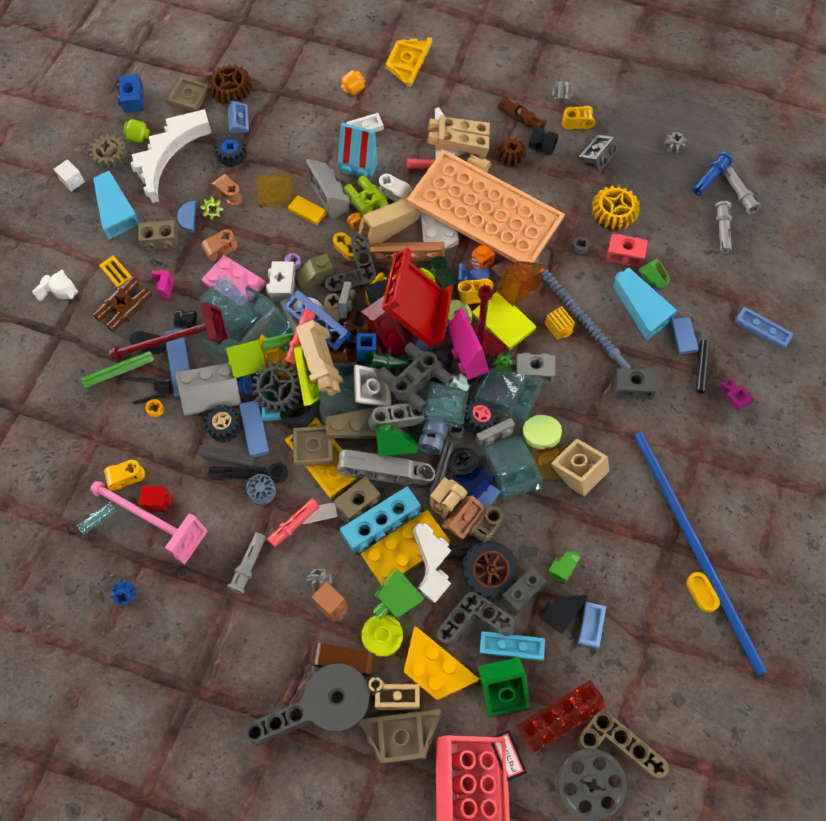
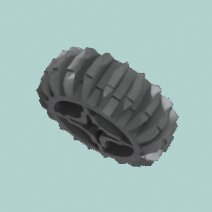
[252,360,302,413]

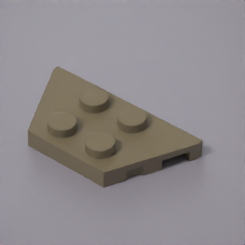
[358,709,442,764]

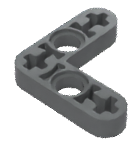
[325,233,376,294]
[437,592,516,646]

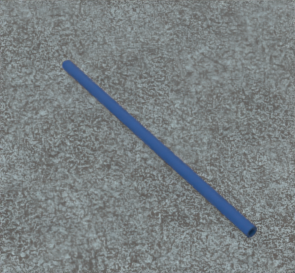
[634,432,768,676]

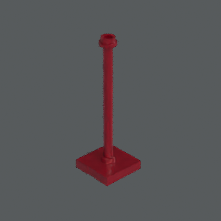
[473,285,506,358]
[109,301,229,361]

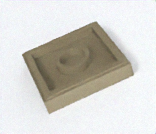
[166,77,209,112]
[293,426,334,467]

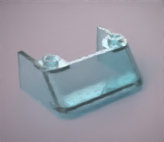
[201,286,292,375]

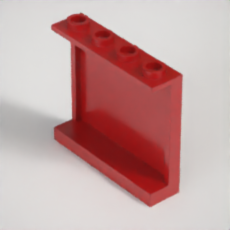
[381,247,453,347]

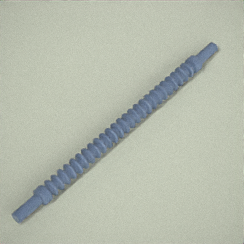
[532,259,632,369]

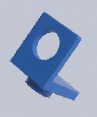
[459,263,490,285]

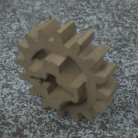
[89,134,127,168]

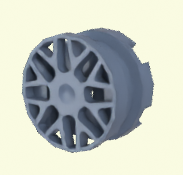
[246,474,276,505]

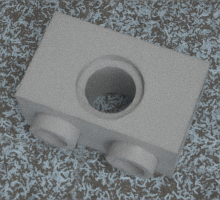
[516,353,555,384]

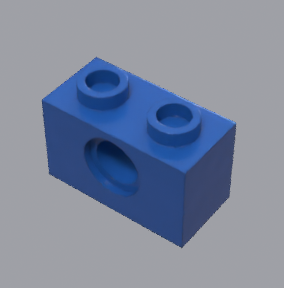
[117,74,144,113]

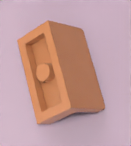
[441,495,487,540]

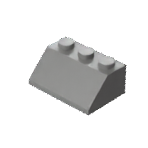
[306,159,351,219]
[175,363,241,416]

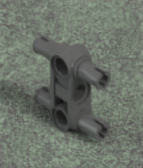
[377,342,454,412]

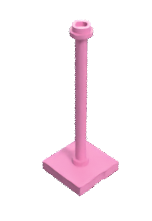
[90,481,208,565]

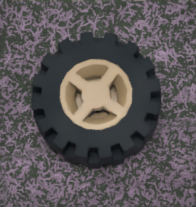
[205,405,241,442]

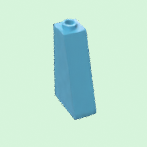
[93,171,140,239]
[613,268,677,341]

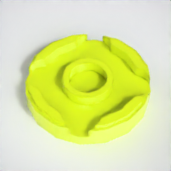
[362,614,403,657]

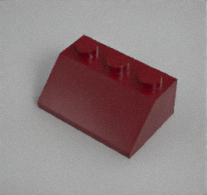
[361,295,412,358]

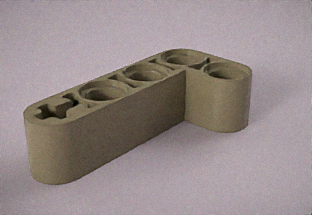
[577,711,669,780]

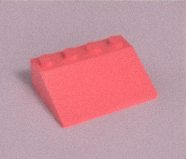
[436,735,510,821]

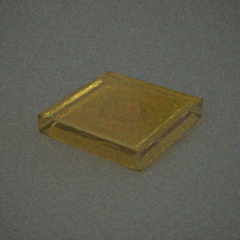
[256,172,293,208]

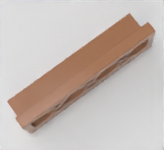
[370,242,445,262]

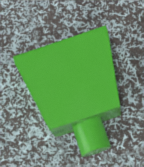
[372,568,425,620]

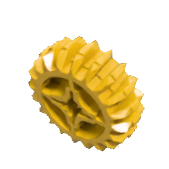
[592,185,640,230]

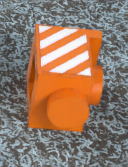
[469,244,495,270]

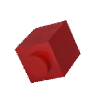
[139,485,172,512]

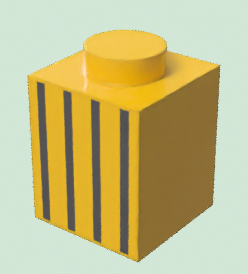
[545,306,575,340]

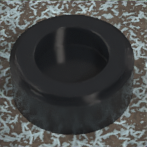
[268,463,288,483]

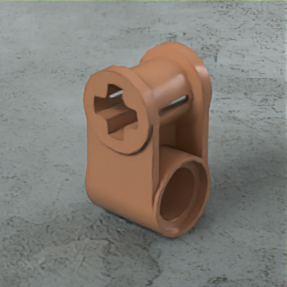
[210,174,243,206]
[201,229,238,261]

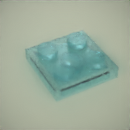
[424,382,468,428]

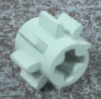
[446,373,469,398]

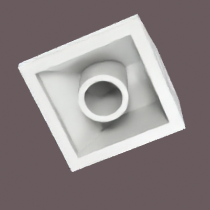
[354,365,391,407]

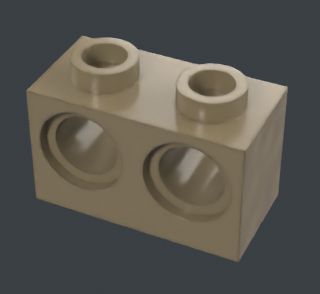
[138,220,178,251]

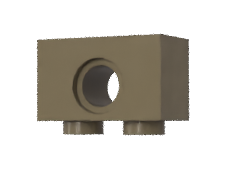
[334,477,381,522]

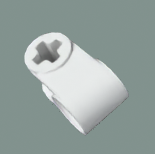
[379,174,412,202]

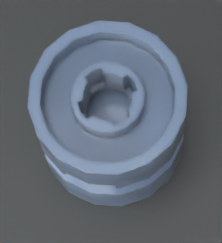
[417,420,448,455]

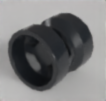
[174,309,197,328]

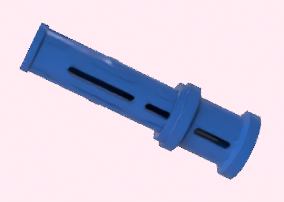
[693,152,733,196]

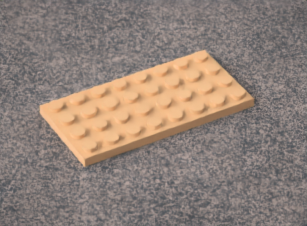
[406,150,565,270]

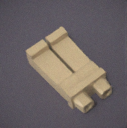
[427,115,490,159]
[296,320,343,396]

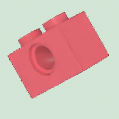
[606,234,648,268]

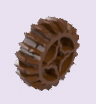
[207,64,252,105]

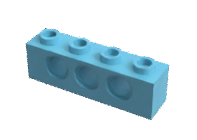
[340,486,421,554]

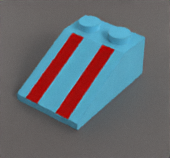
[338,123,377,180]

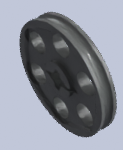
[558,748,627,821]

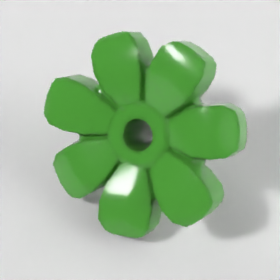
[493,354,516,376]

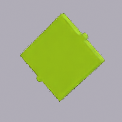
[226,340,266,379]

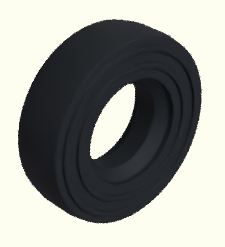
[280,399,315,430]

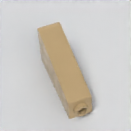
[357,197,422,250]

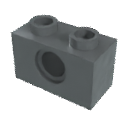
[614,367,657,399]
[501,567,547,615]

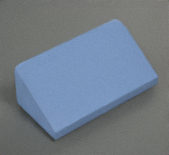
[228,101,249,134]

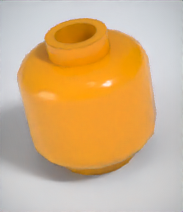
[341,70,366,96]

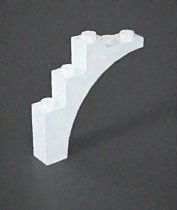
[131,109,211,203]

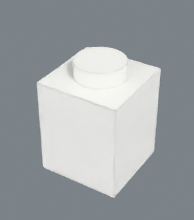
[54,160,85,191]

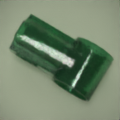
[430,256,460,292]

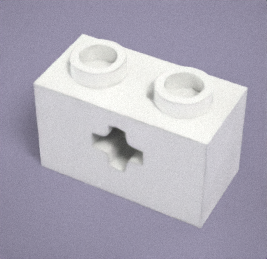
[266,261,296,302]

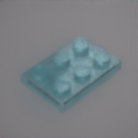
[199,274,261,339]

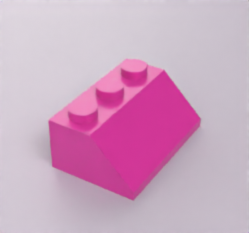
[445,308,489,380]

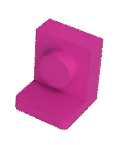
[151,270,174,300]

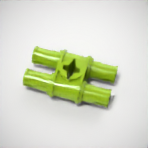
[343,175,390,217]

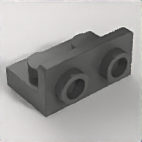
[579,134,618,172]

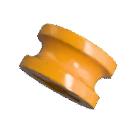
[347,213,362,230]
[145,399,164,418]

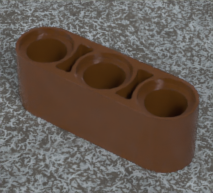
[311,643,376,677]

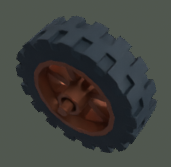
[462,541,519,597]

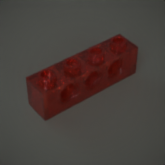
[516,680,605,754]

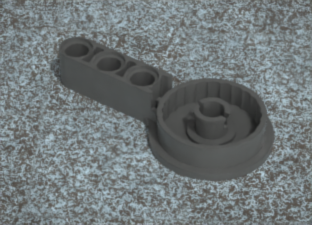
[244,664,370,745]

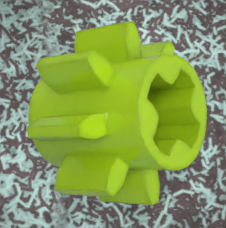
[200,196,223,220]

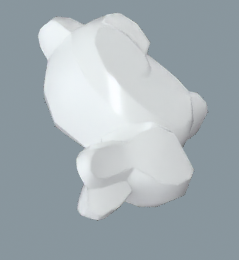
[32,270,78,301]

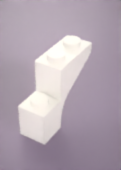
[413,523,451,603]

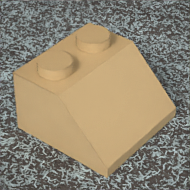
[551,439,609,496]

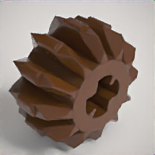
[498,137,526,166]

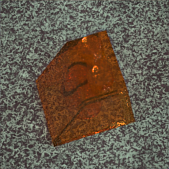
[498,261,546,306]

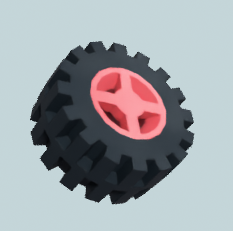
[461,399,498,435]

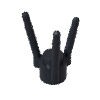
[123,376,171,404]

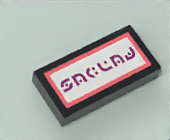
[491,730,527,781]

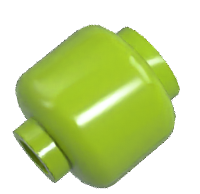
[123,119,149,143]

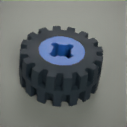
[215,134,247,167]

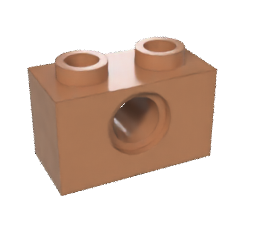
[312,582,348,623]

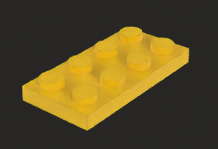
[285,418,361,500]
[360,510,450,585]

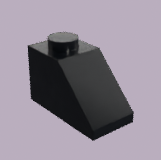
[541,594,588,634]

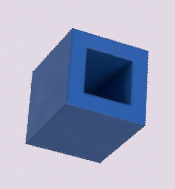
[357,333,376,361]

